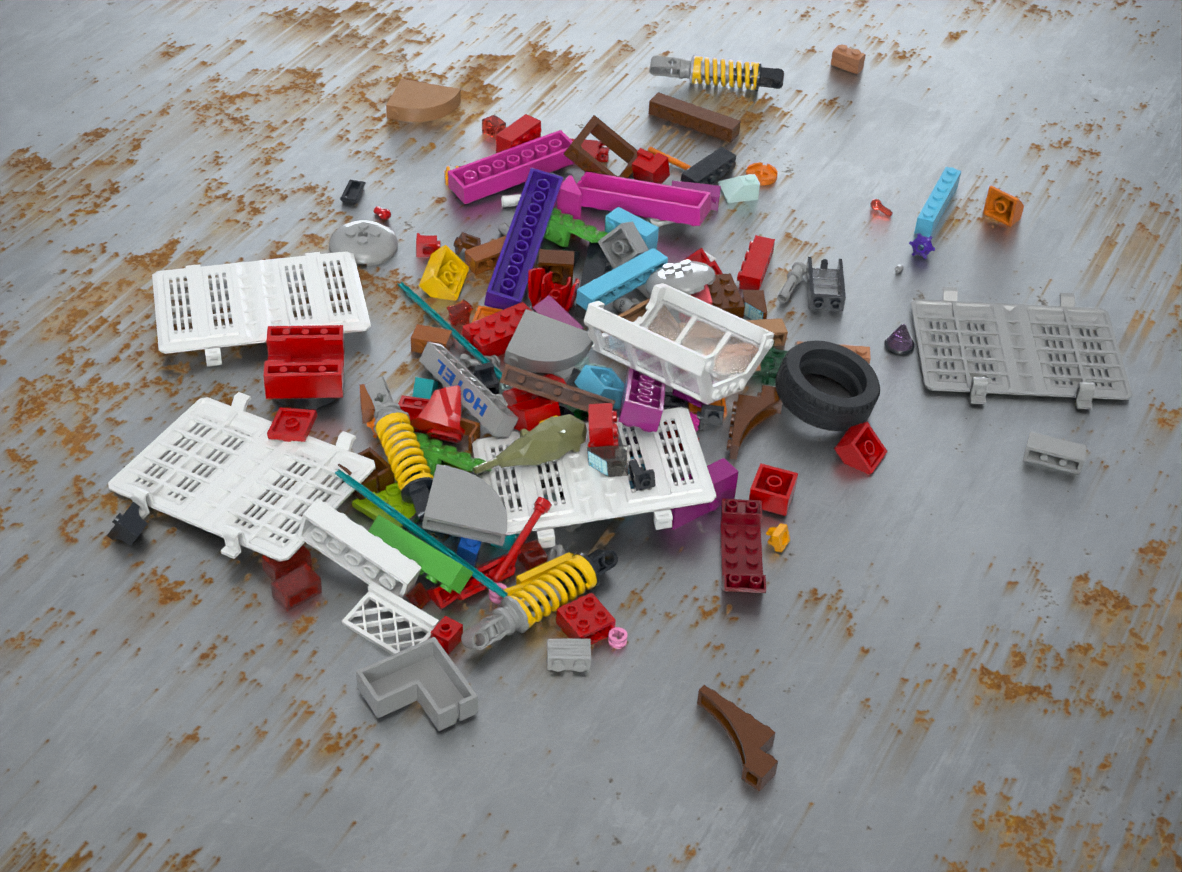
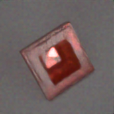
[406,582,431,609]

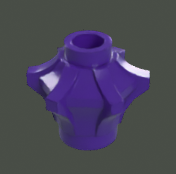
[909,233,935,259]

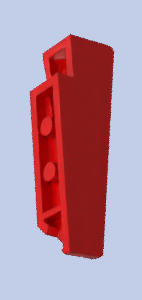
[425,549,521,609]

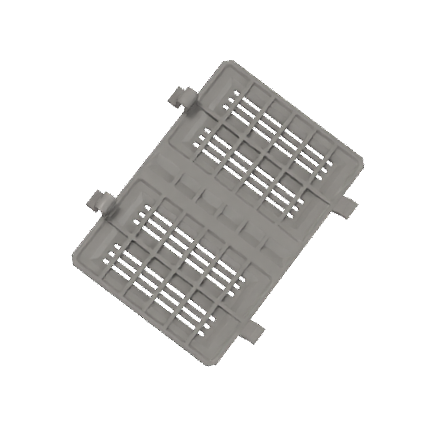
[911,287,1133,409]

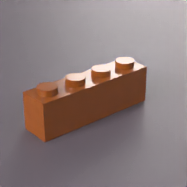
[465,235,507,275]

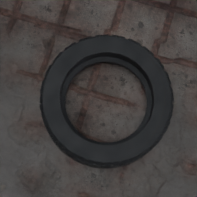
[775,340,880,431]

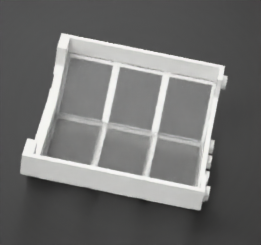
[584,283,775,405]

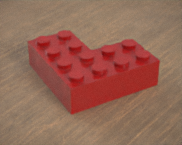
[462,302,532,357]

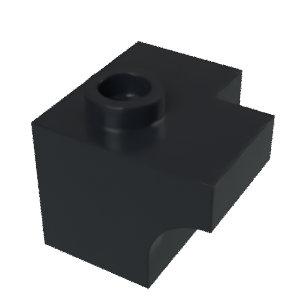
[472,362,499,394]
[106,502,148,546]

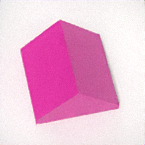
[557,175,582,220]

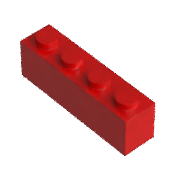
[737,235,775,290]

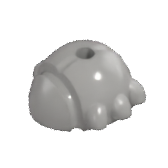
[547,544,565,562]

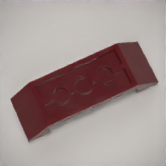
[720,498,766,593]

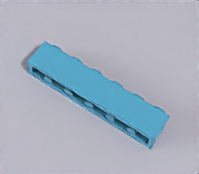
[914,167,961,237]
[576,248,668,311]

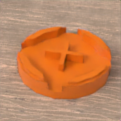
[746,162,778,186]

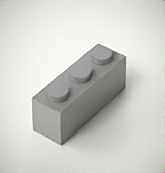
[1023,432,1087,474]

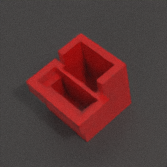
[632,148,670,184]

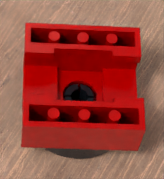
[263,325,345,409]

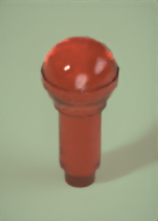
[870,199,893,217]

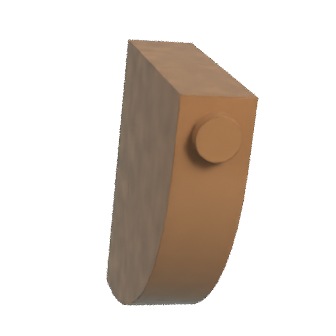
[386,79,461,122]

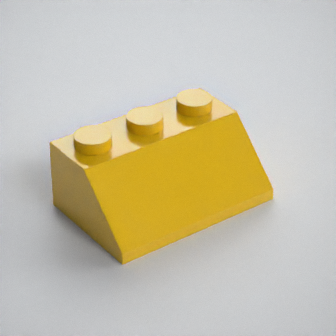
[419,244,469,301]

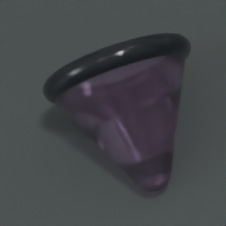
[884,324,915,355]

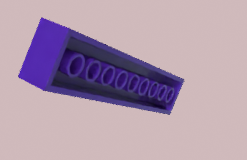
[484,168,563,310]

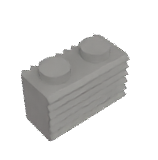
[547,638,591,672]

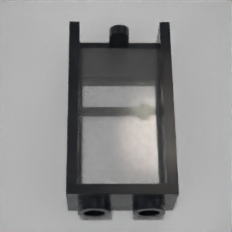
[806,257,846,311]

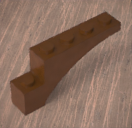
[726,385,783,460]
[697,685,778,791]

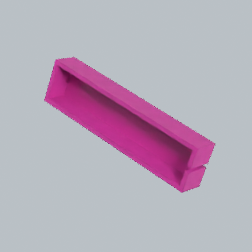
[577,172,711,226]

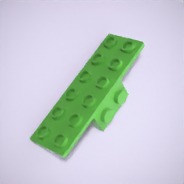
[544,208,608,247]
[413,432,492,477]

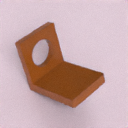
[460,417,480,451]

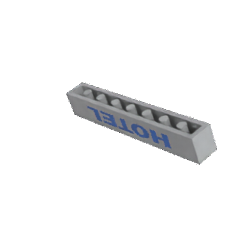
[419,342,519,438]

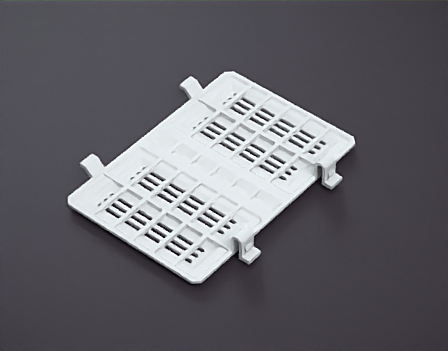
[152,251,371,367]
[108,392,376,561]
[472,407,716,549]

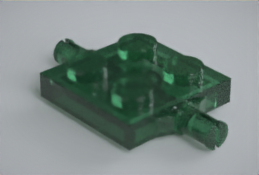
[753,341,788,385]

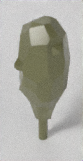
[473,414,587,475]

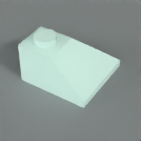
[718,174,760,203]

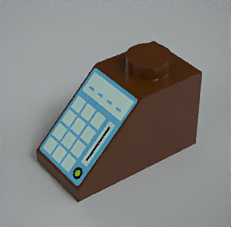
[741,290,767,320]

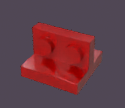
[267,408,318,442]

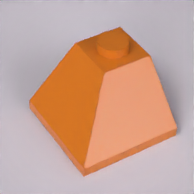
[983,186,1024,227]

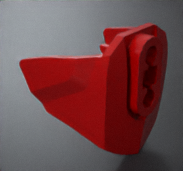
[528,268,580,312]
[410,385,465,443]

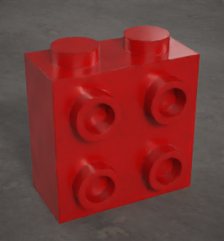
[556,593,616,645]

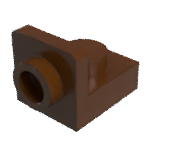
[453,232,481,255]

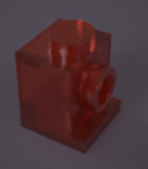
[482,114,506,140]
[518,540,548,571]

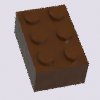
[708,273,745,319]

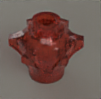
[446,299,474,326]

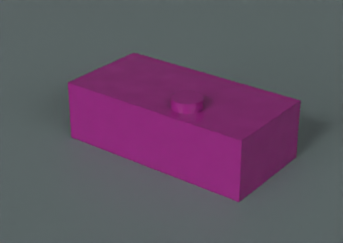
[670,458,739,530]

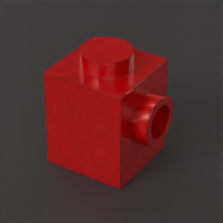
[430,616,463,655]

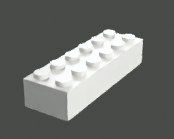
[297,498,422,600]

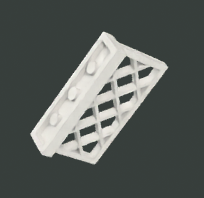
[342,582,439,655]

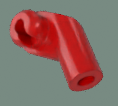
[374,206,391,221]

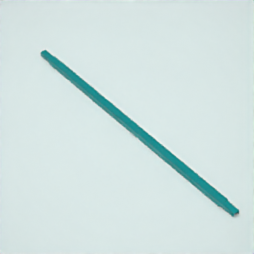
[397,281,503,380]
[335,469,508,598]

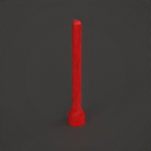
[493,497,552,583]

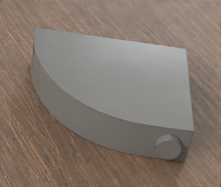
[504,309,593,373]
[422,464,507,546]

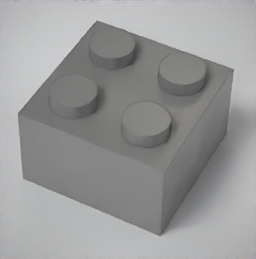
[598,221,649,269]

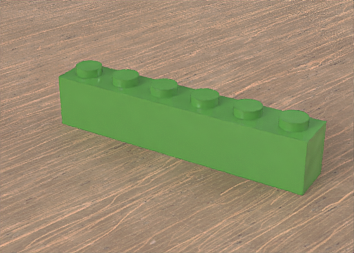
[368,515,473,594]

